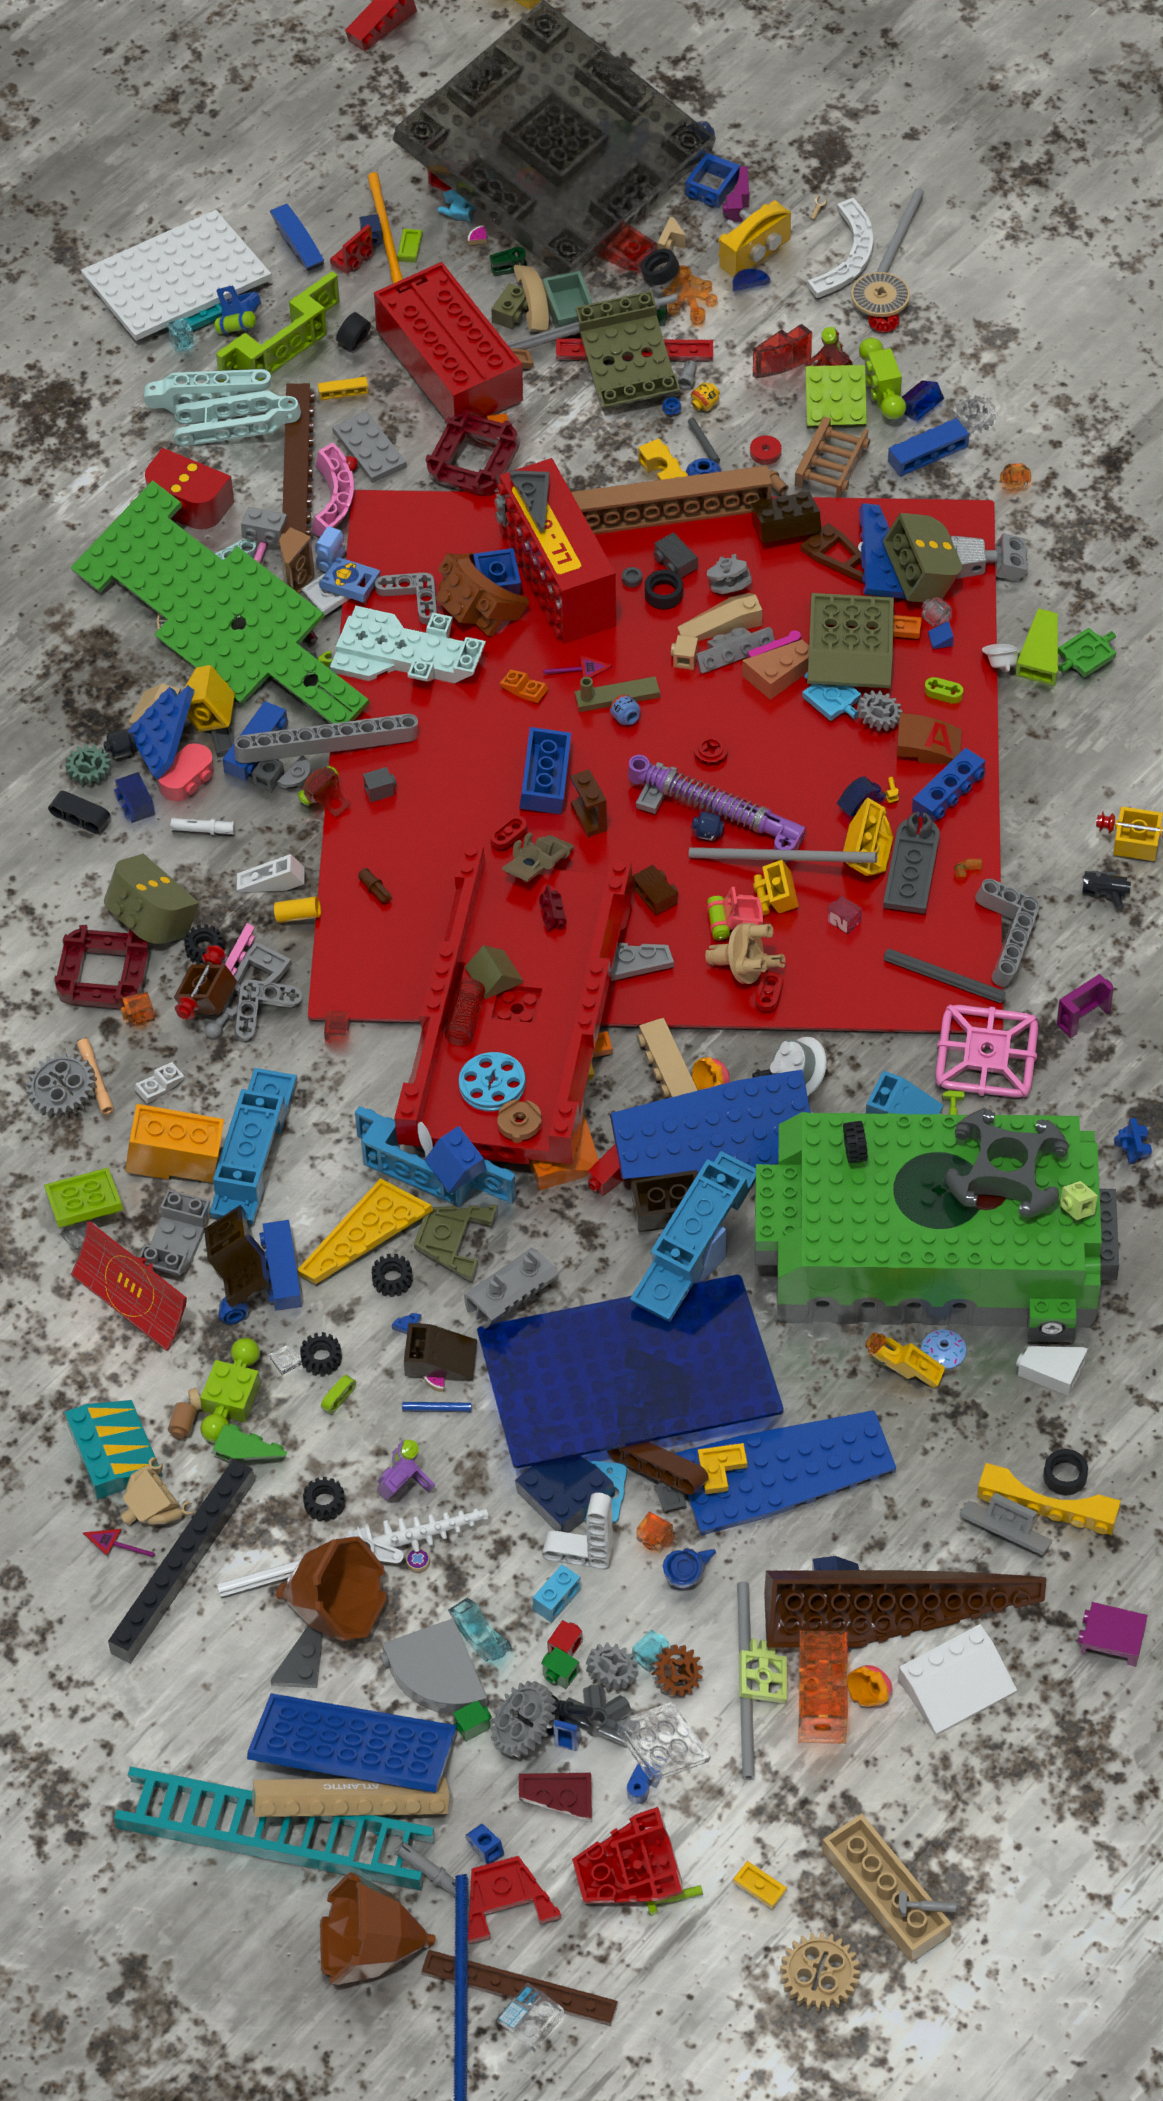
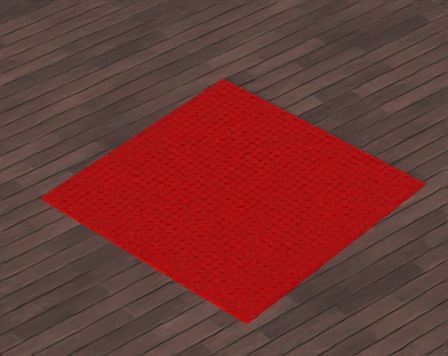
[308,490,1003,1033]

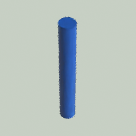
[402,1402,471,1412]

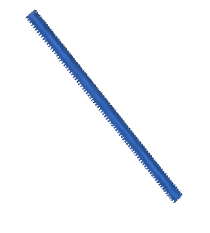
[453,1874,469,2101]

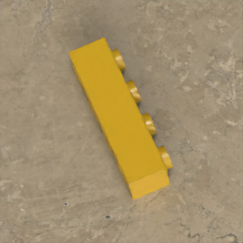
[318,377,369,401]

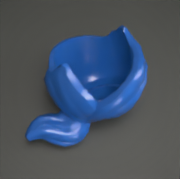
[663,1548,716,1589]

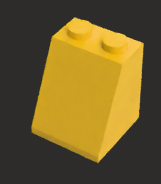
[184,665,235,732]

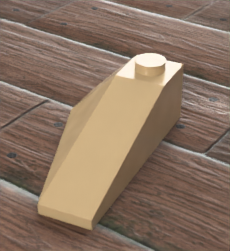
[677,593,762,641]

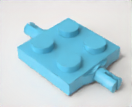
[802,672,861,721]

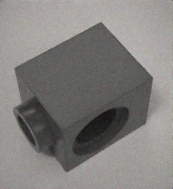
[252,759,284,793]

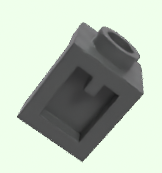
[654,1481,686,1512]

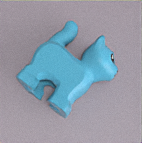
[437,188,478,222]

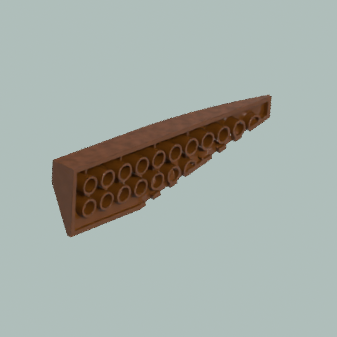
[764,1570,1047,1648]

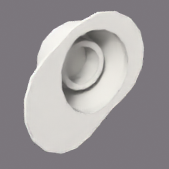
[982,644,1020,672]

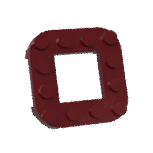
[426,410,520,496]
[54,925,149,1008]

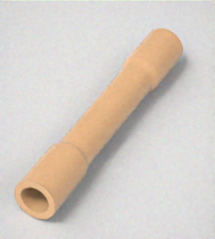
[77,1038,114,1115]

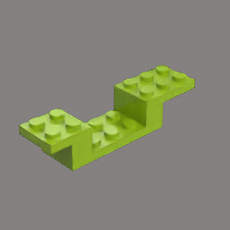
[216,271,340,382]

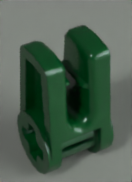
[490,246,527,276]

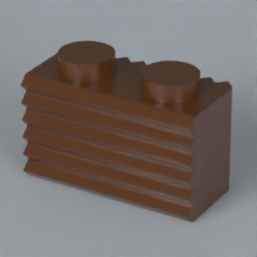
[632,865,678,915]

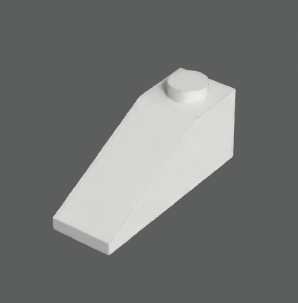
[236,854,305,893]

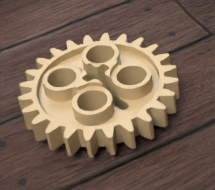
[780,1932,860,2012]

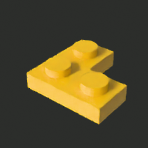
[698,1443,747,1494]

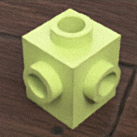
[1060,1181,1098,1220]

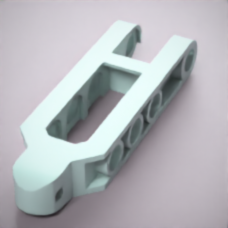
[144,369,271,414]
[174,390,301,446]

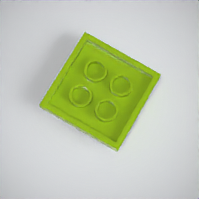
[805,365,867,427]
[44,1167,123,1228]

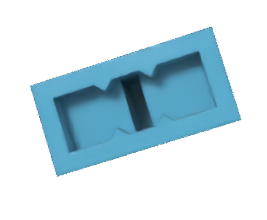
[533,1564,581,1623]

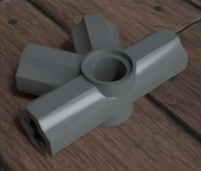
[560,1685,634,1746]

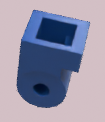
[627,1762,661,1804]
[465,1823,504,1864]

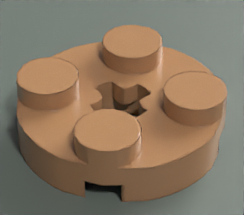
[497,1099,542,1143]

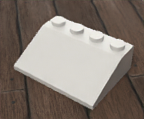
[898,1624,1017,1736]

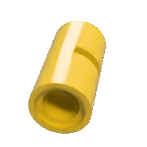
[274,896,321,923]

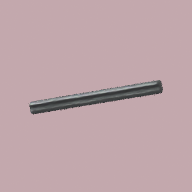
[884,948,1006,1003]

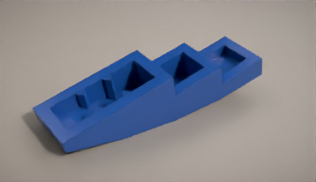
[270,203,324,271]

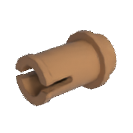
[769,470,789,495]

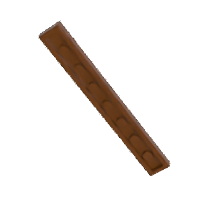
[421,1950,618,2027]

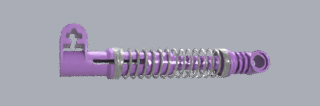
[628,755,807,863]

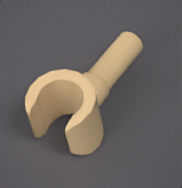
[810,196,827,221]

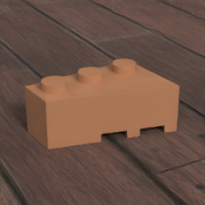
[742,640,809,700]

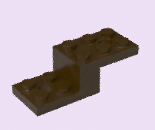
[204,1205,268,1307]

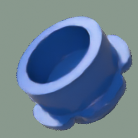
[662,397,681,415]

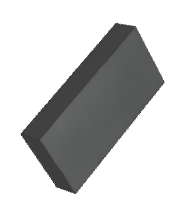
[211,722,235,758]

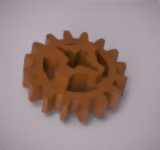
[651,1644,703,1697]

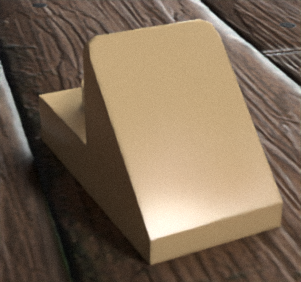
[657,217,686,250]

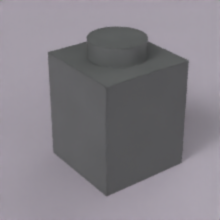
[363,767,397,802]

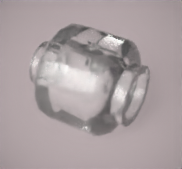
[922,597,952,627]

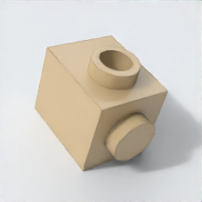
[671,635,698,670]

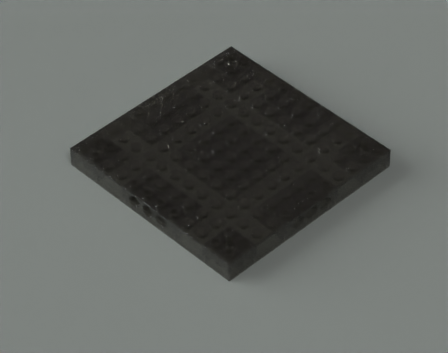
[393,0,716,275]

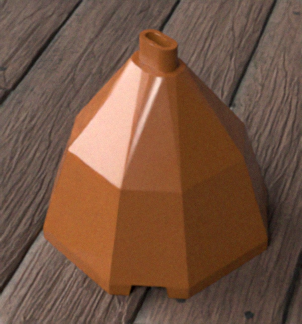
[276,1536,387,1641]
[320,1872,436,1985]

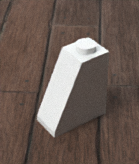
[1016,1346,1088,1396]

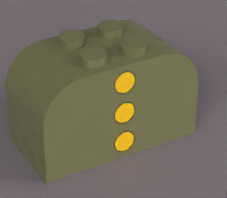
[883,513,962,603]
[104,853,199,944]

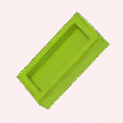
[397,228,423,263]

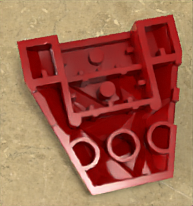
[572,1807,683,1904]

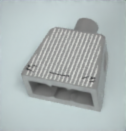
[951,536,997,579]

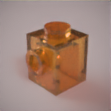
[120,992,155,1027]
[636,1511,674,1553]

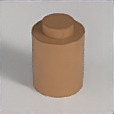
[168,1402,197,1439]

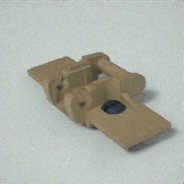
[502,833,574,883]

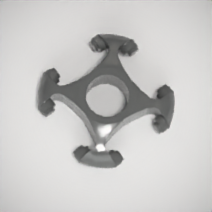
[944,1108,1069,1219]

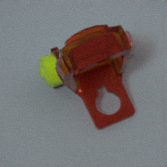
[804,327,853,366]
[297,766,351,817]

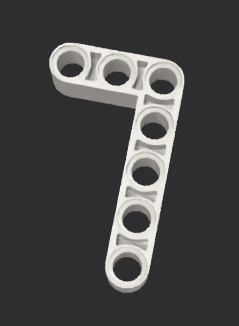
[542,1493,613,1569]

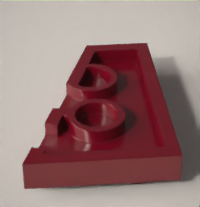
[519,1773,592,1822]

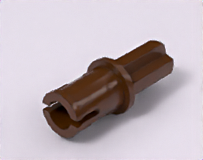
[358,868,392,904]

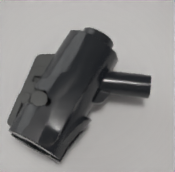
[1082,871,1131,910]

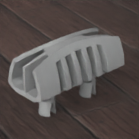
[464,1248,559,1329]

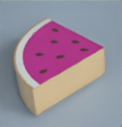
[468,225,487,245]
[423,1377,445,1392]

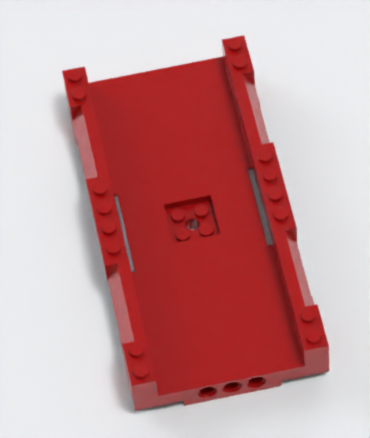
[394,844,633,1164]

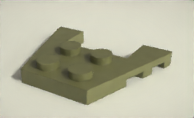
[414,1205,498,1282]

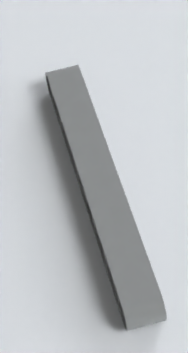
[234,714,418,763]

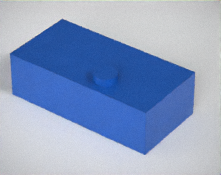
[519,727,571,814]

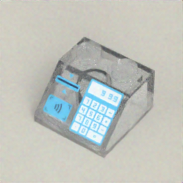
[495,1982,565,2053]

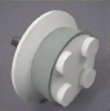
[770,1037,829,1096]

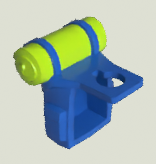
[215,285,261,335]

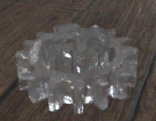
[952,395,996,434]

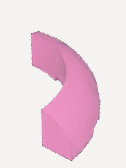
[312,442,354,537]

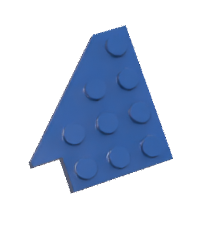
[128,685,194,779]

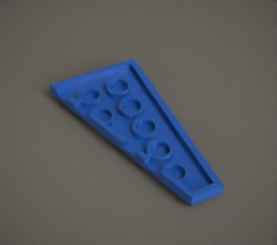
[859,503,907,599]

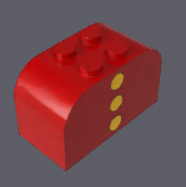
[145,448,234,530]

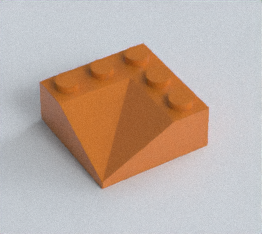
[529,1114,599,1191]

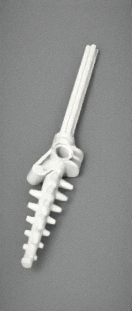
[217,1509,489,1597]

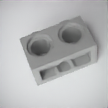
[995,533,1028,582]

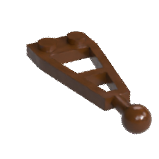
[800,523,865,583]

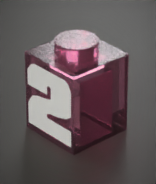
[827,896,862,935]

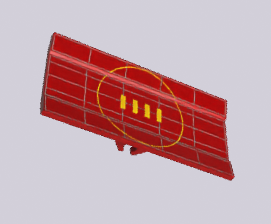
[71,1221,187,1351]

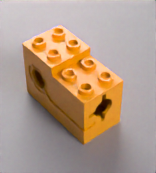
[125,1104,225,1183]

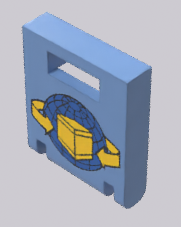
[319,557,380,602]

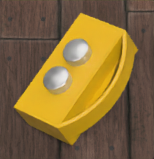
[718,200,791,279]

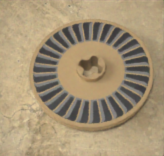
[851,272,910,317]

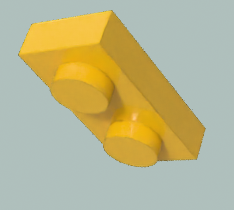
[733,1861,787,1910]

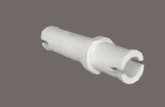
[170,817,235,835]

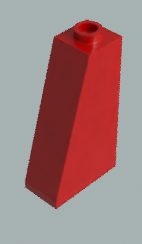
[588,1144,625,1196]

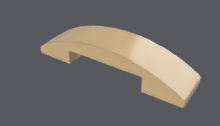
[514,265,549,332]

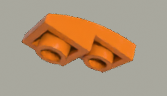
[500,669,548,703]

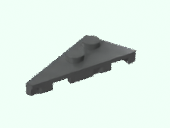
[510,470,550,532]
[271,1625,323,1688]

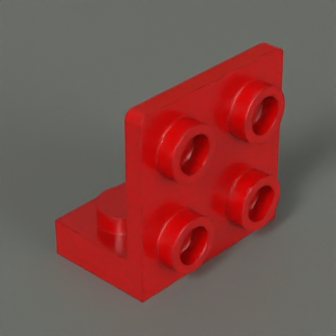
[330,225,373,275]

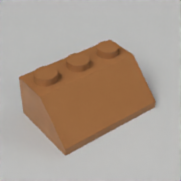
[279,527,315,594]

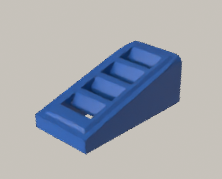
[553,1720,582,1751]

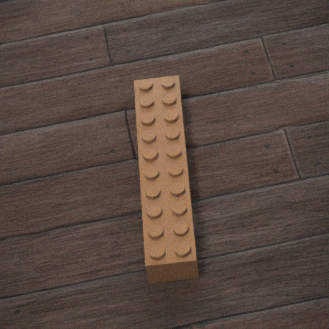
[571,465,772,534]

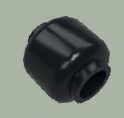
[103,729,136,759]

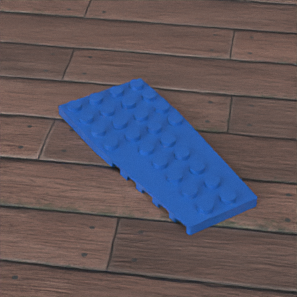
[610,1069,811,1179]
[674,1410,896,1536]

